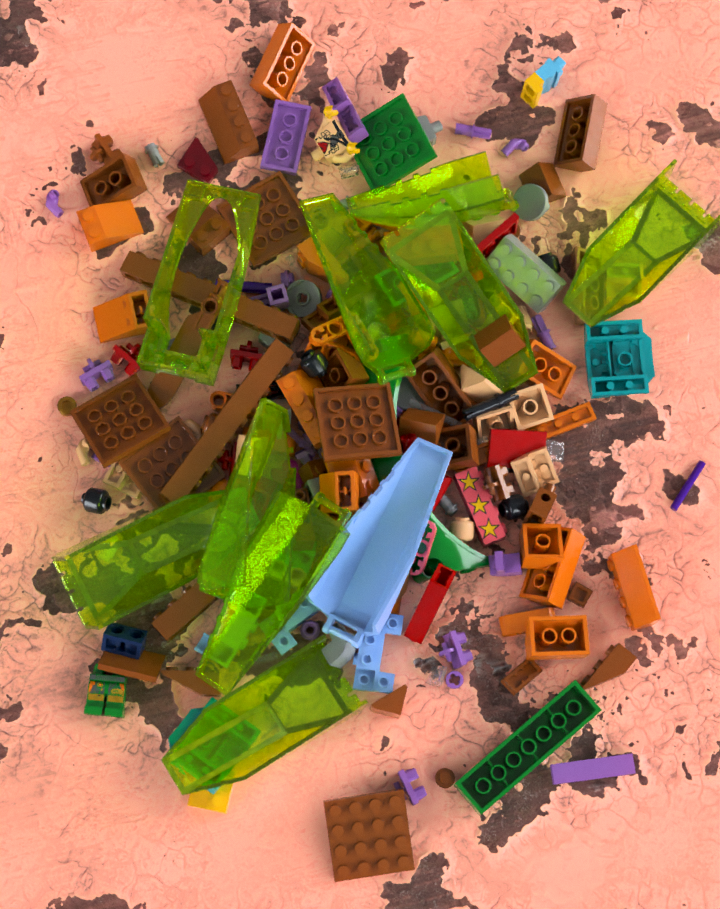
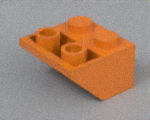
[319,470,360,514]

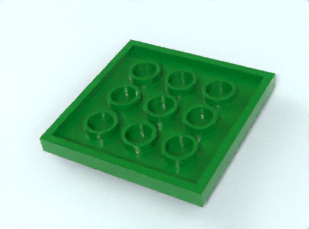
[354,93,438,195]

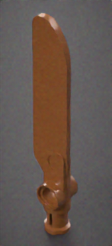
[147,278,233,409]

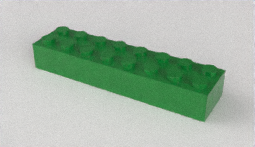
[453,680,602,816]

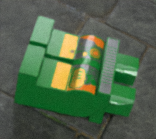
[84,663,128,718]

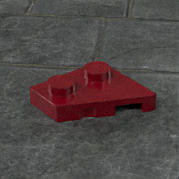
[177,137,218,186]

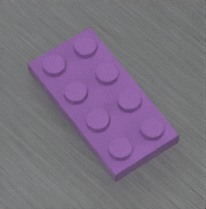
[260,99,312,176]

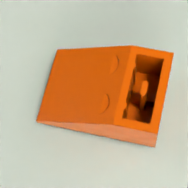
[93,289,156,344]

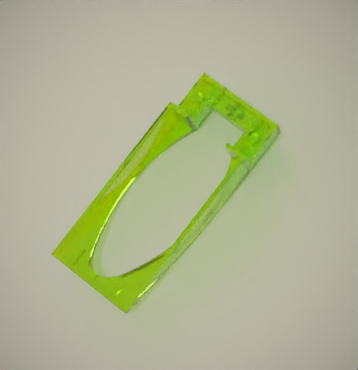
[136,179,261,386]

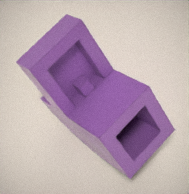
[249,283,290,312]
[488,551,523,577]

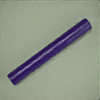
[670,460,706,511]

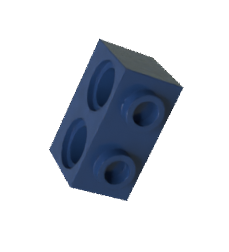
[101,622,148,660]

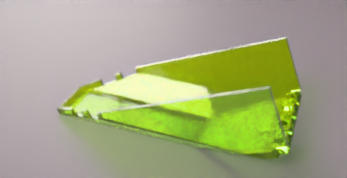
[562,159,720,328]
[379,198,538,392]
[197,398,296,609]
[51,487,260,630]
[161,634,368,796]

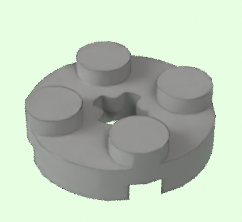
[287,280,323,318]

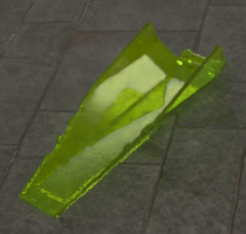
[299,193,436,385]
[195,491,352,696]

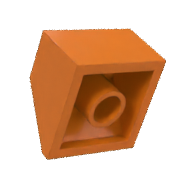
[519,523,564,569]

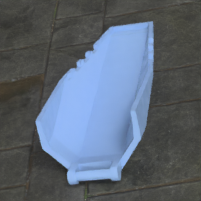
[305,437,453,648]

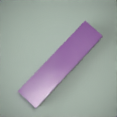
[322,77,369,143]
[550,753,636,785]

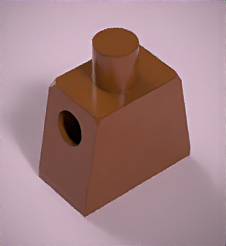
[522,483,557,524]

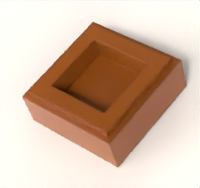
[566,581,593,608]

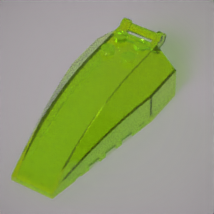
[346,151,519,228]

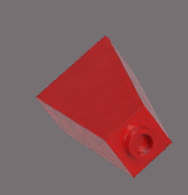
[404,563,457,644]

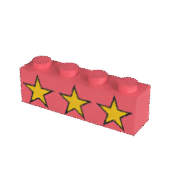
[453,467,507,548]

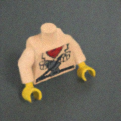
[311,105,360,164]

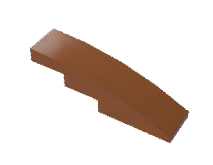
[301,275,373,332]

